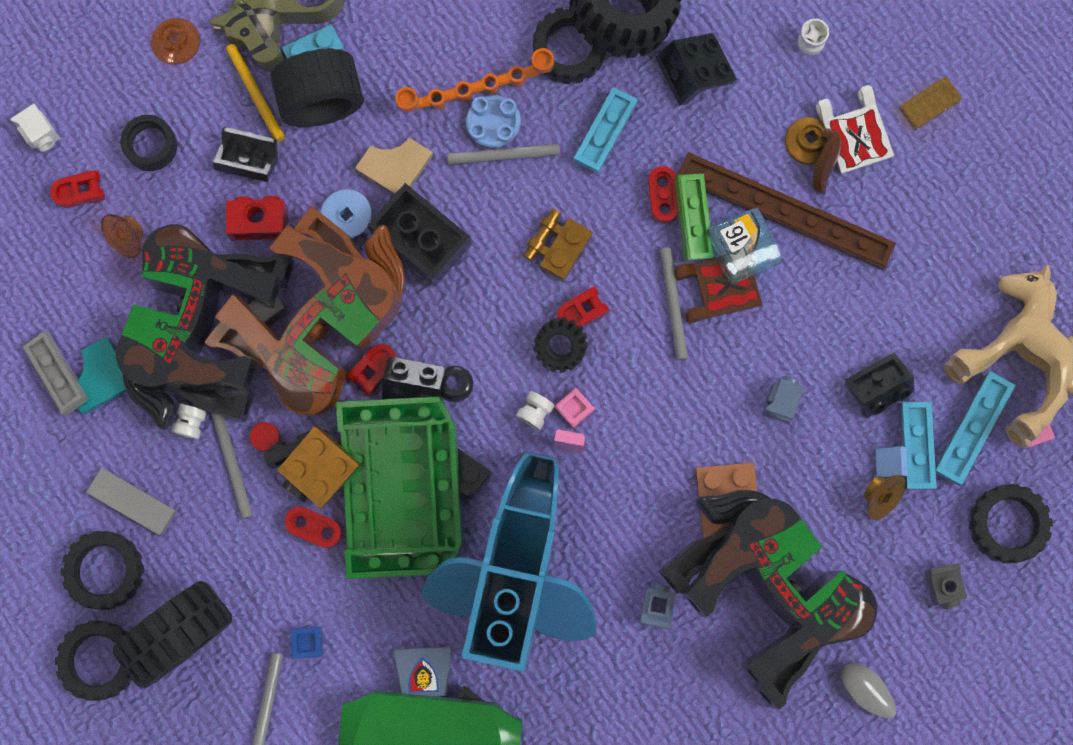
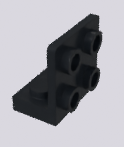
[656,33,737,106]

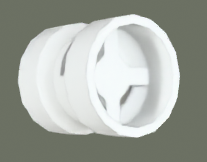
[798,19,829,55]
[515,391,555,431]
[170,404,207,440]

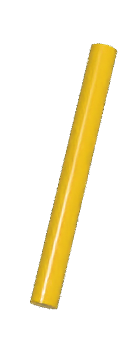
[225,44,285,143]

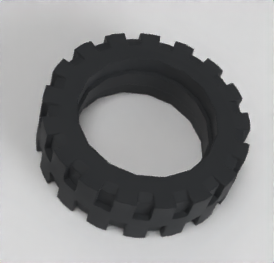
[533,7,606,84]
[969,484,1053,564]
[61,531,144,610]
[55,621,131,701]

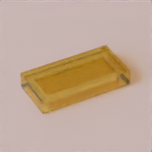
[899,76,962,131]

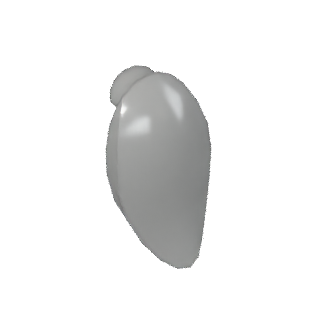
[840,663,896,718]

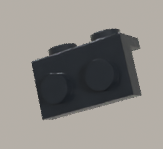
[213,127,278,182]
[382,357,445,399]

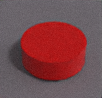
[250,422,280,452]

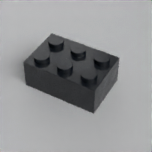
[368,183,472,287]

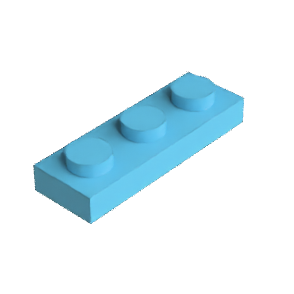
[574,87,638,174]
[900,402,937,490]

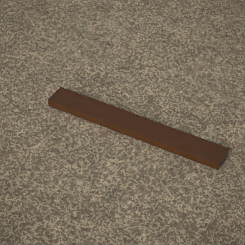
[677,152,896,270]

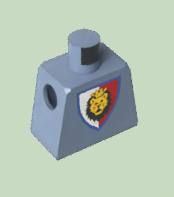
[394,647,453,696]

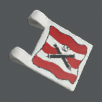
[816,85,894,174]

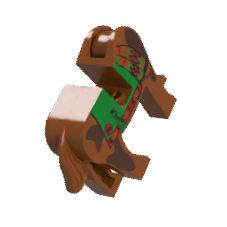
[204,206,404,415]

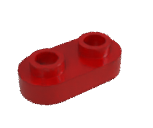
[648,166,678,224]
[285,506,342,548]

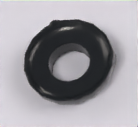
[441,365,474,403]

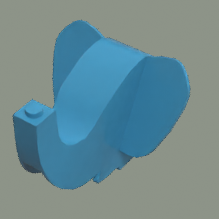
[422,452,597,672]

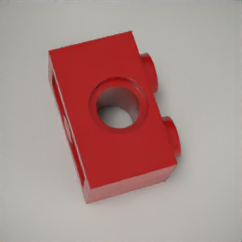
[226,196,288,241]

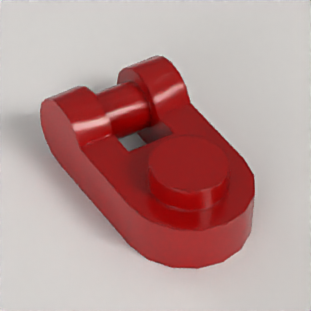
[50,170,105,208]
[557,286,610,327]
[347,344,396,396]

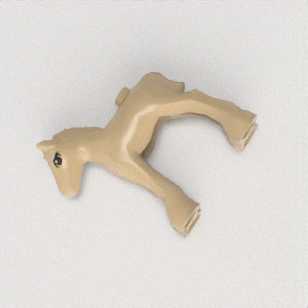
[943,265,1073,449]

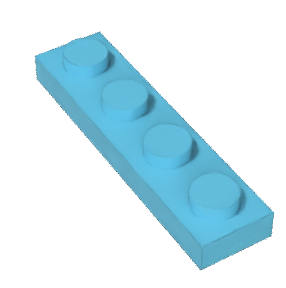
[935,371,1016,486]

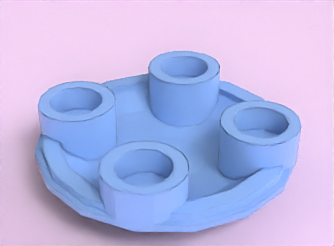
[466,95,521,148]

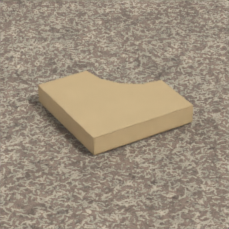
[355,138,433,195]

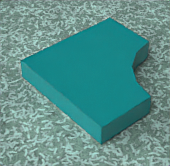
[78,337,127,415]

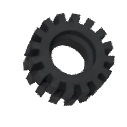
[533,317,588,373]

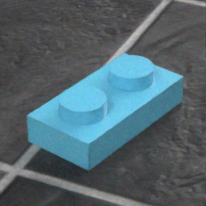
[282,24,344,59]

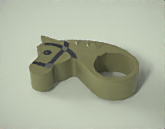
[209,0,345,72]

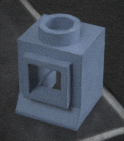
[762,376,805,423]
[639,583,676,629]

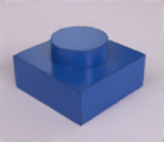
[291,627,323,659]

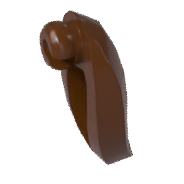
[813,128,841,194]

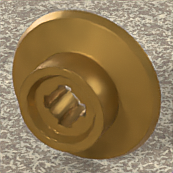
[785,117,826,165]
[864,475,906,520]

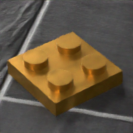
[277,425,361,509]

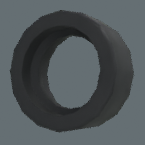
[120,114,178,171]

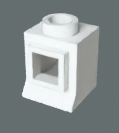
[10,104,60,152]

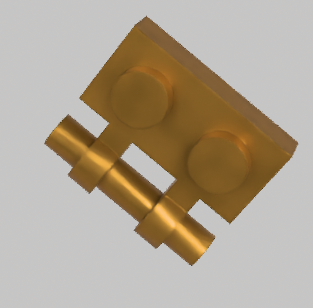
[523,208,593,281]

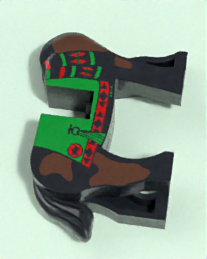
[116,224,294,430]
[658,490,877,710]

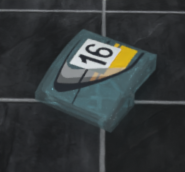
[706,207,781,285]

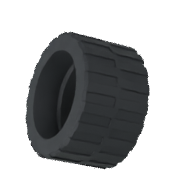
[270,48,364,127]

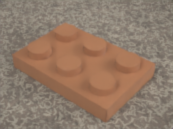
[695,463,757,538]

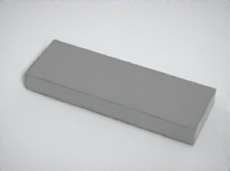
[22,330,89,416]
[86,467,177,536]

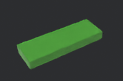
[674,173,714,261]

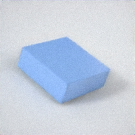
[876,446,908,478]

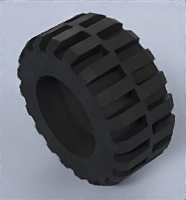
[569,0,681,58]
[113,581,233,689]

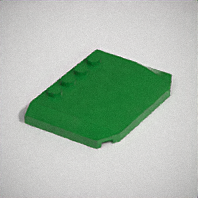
[336,396,463,579]
[339,691,523,745]

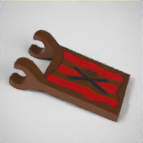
[674,254,762,324]

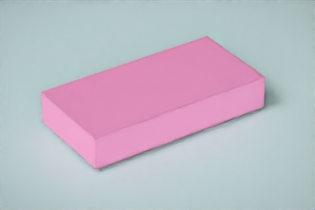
[554,429,585,454]

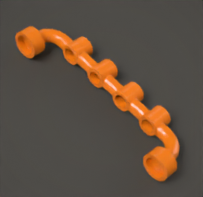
[395,48,555,112]

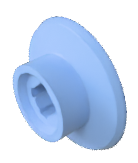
[321,189,372,238]

